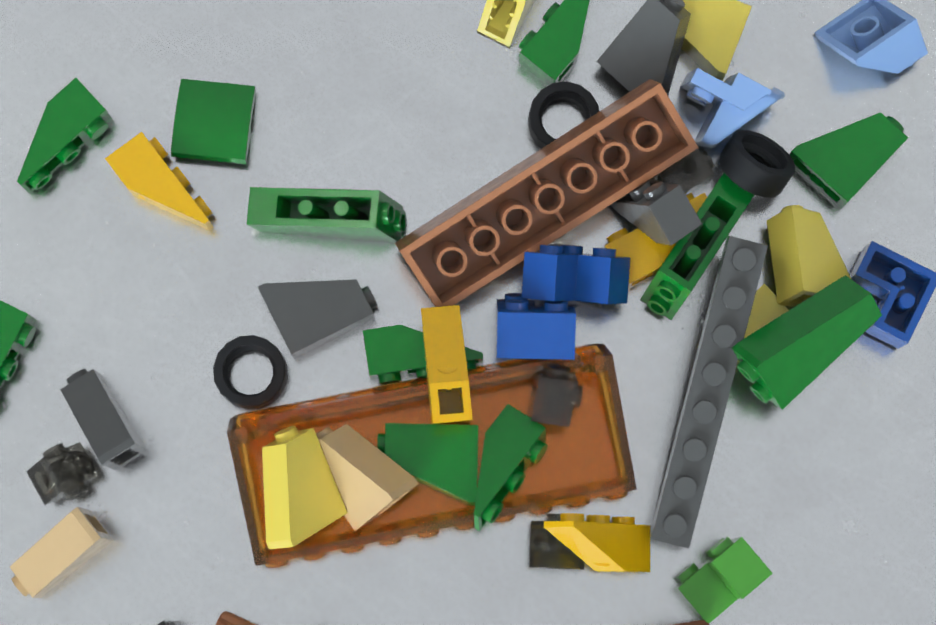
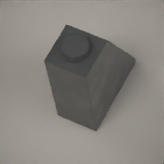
[596,0,691,95]
[258,279,378,359]
[60,369,147,470]

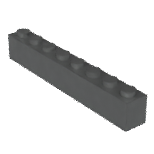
[650,236,768,549]

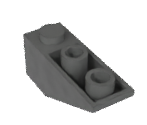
[609,181,702,245]

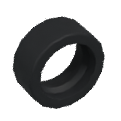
[528,81,599,149]
[719,130,795,198]
[213,335,288,410]

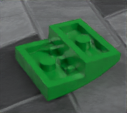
[171,79,256,164]

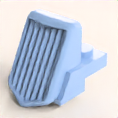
[680,68,785,148]

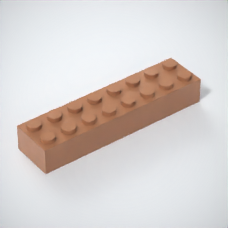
[395,79,699,307]

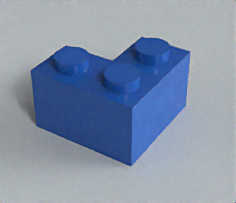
[850,241,936,349]
[522,245,630,304]
[496,293,576,360]

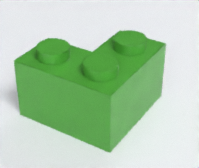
[673,536,773,623]

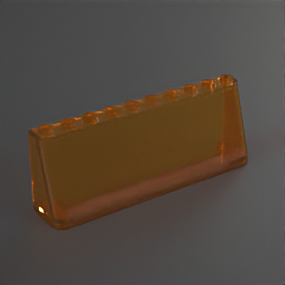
[227,344,637,568]

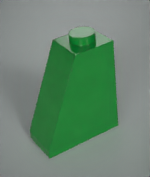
[789,112,909,209]
[377,423,478,506]

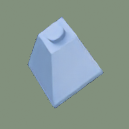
[814,0,928,74]

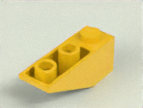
[105,132,213,230]
[604,193,707,289]
[421,305,473,424]
[544,513,650,572]

